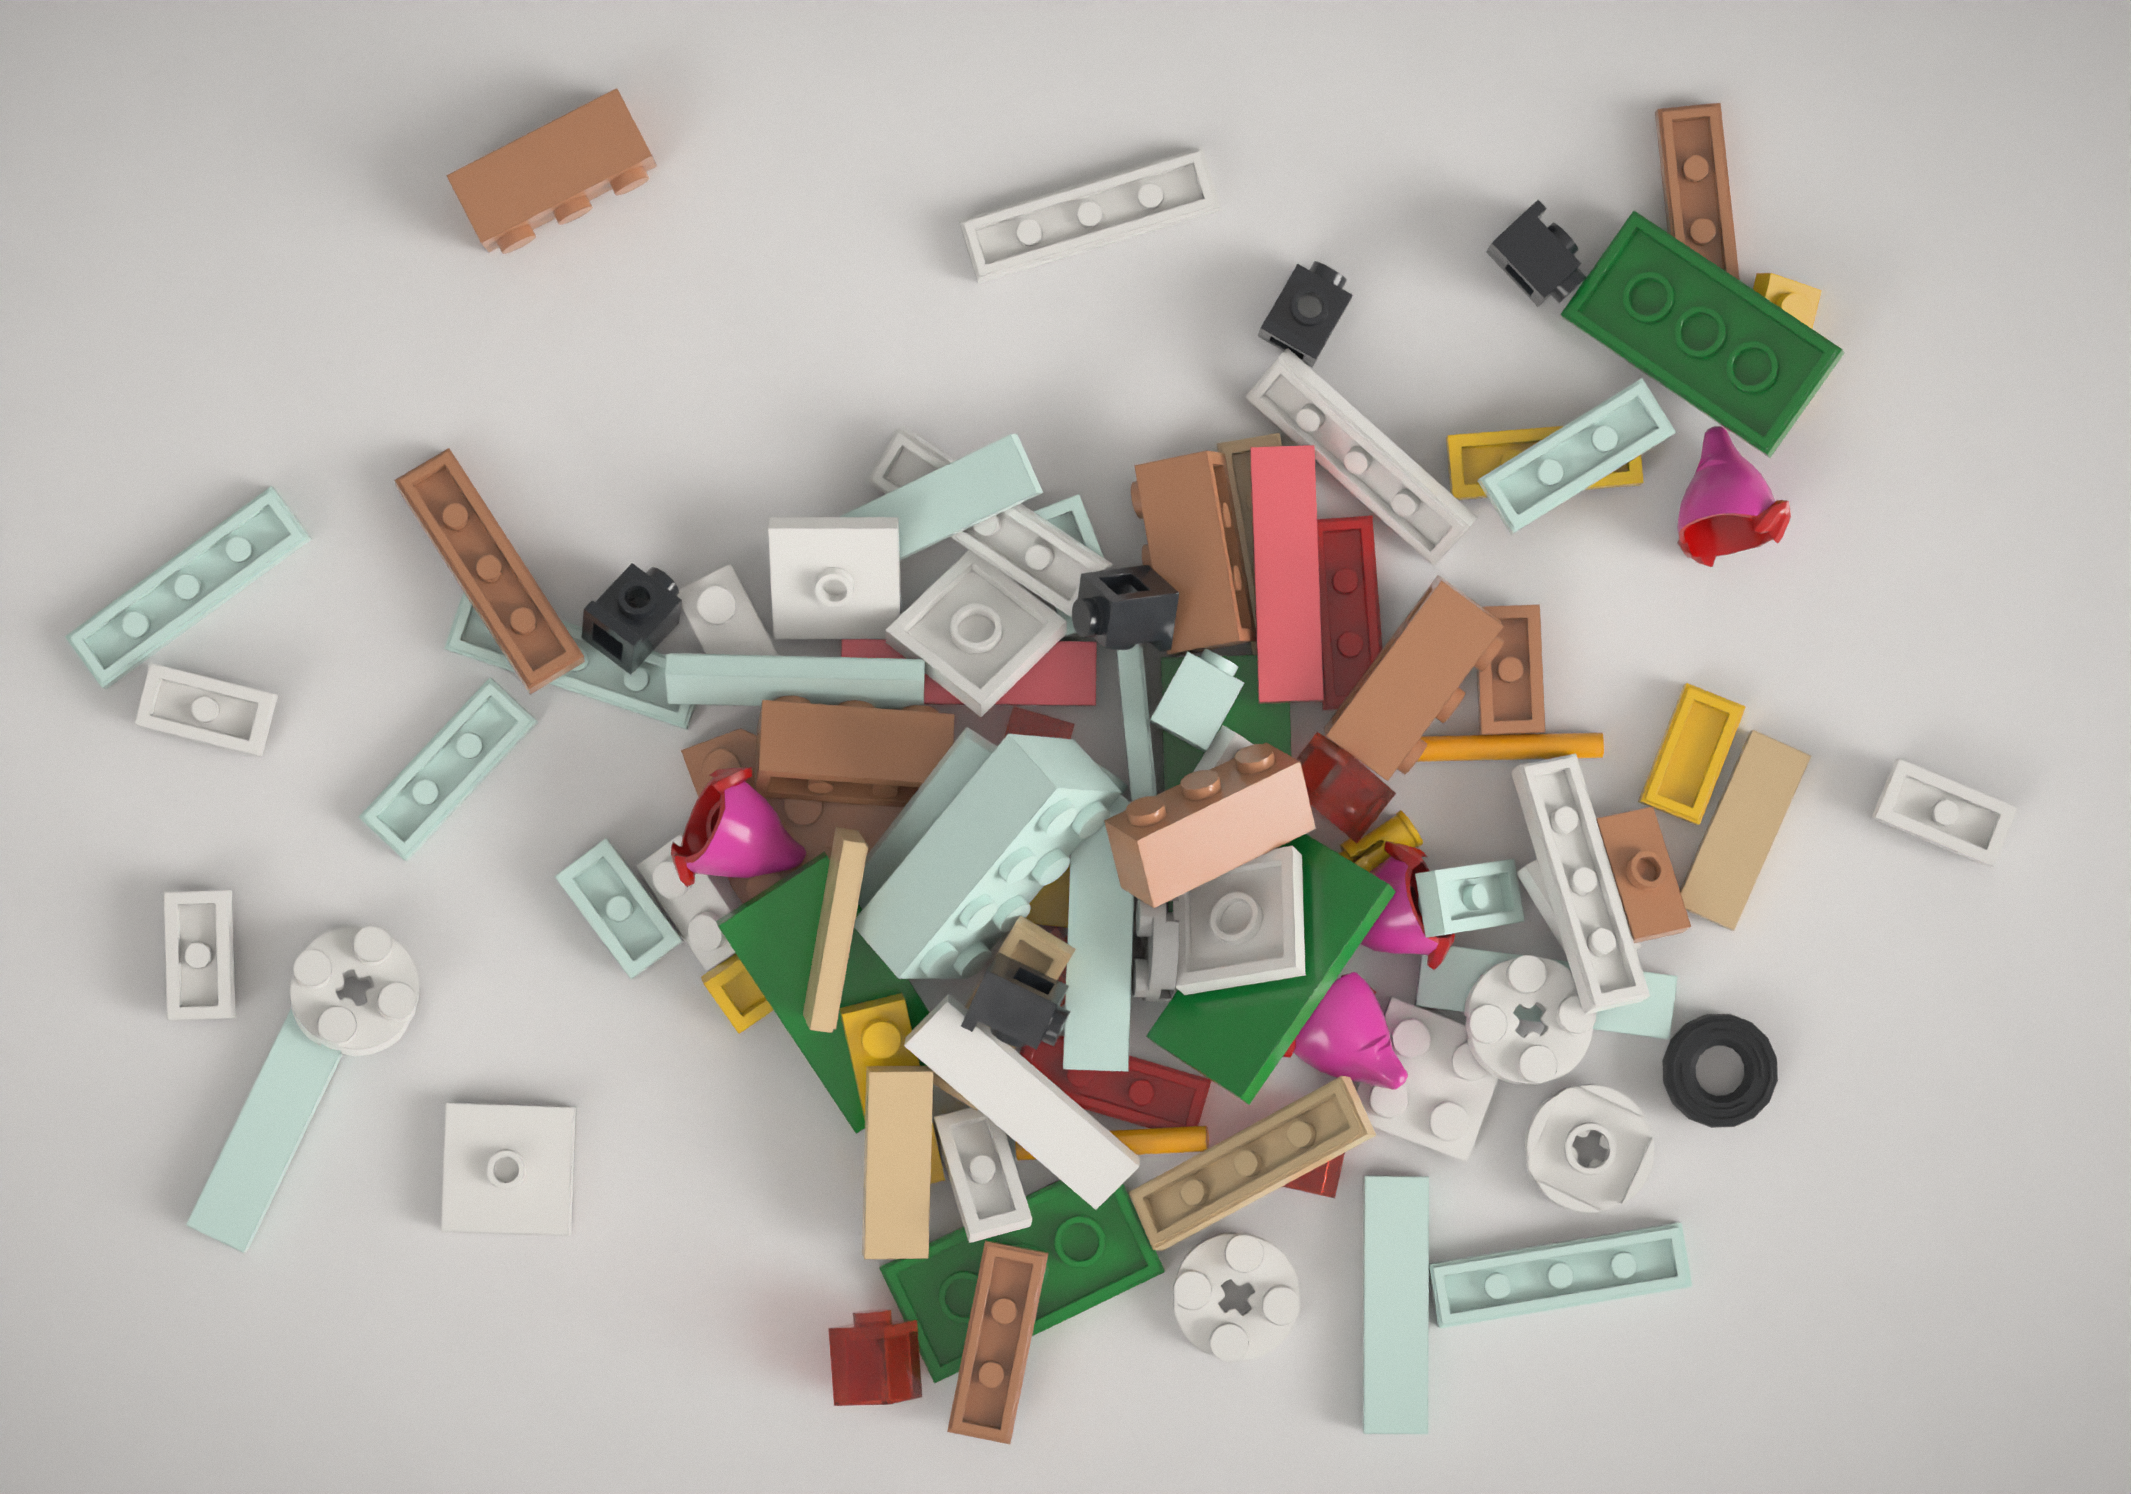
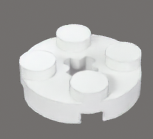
[290,925,420,1056]
[1464,955,1596,1085]
[1524,1084,1655,1213]
[1173,1233,1300,1362]

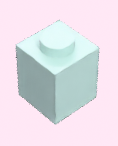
[1150,649,1244,753]

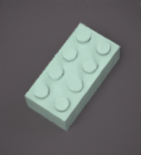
[854,734,1122,979]

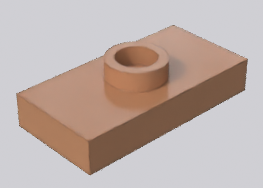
[1596,807,1691,943]

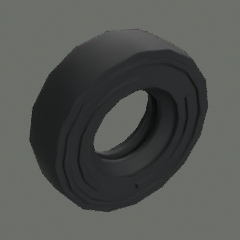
[1662,1014,1778,1128]

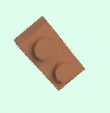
[1476,604,1546,735]

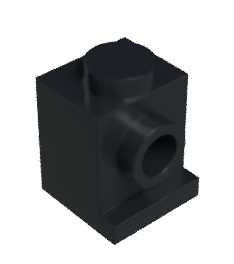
[1486,200,1587,307]
[1258,261,1353,368]
[581,563,682,675]
[1072,565,1179,652]
[961,952,1071,1050]

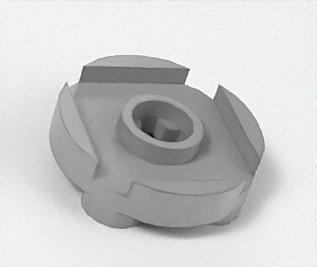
[1132,897,1179,1002]

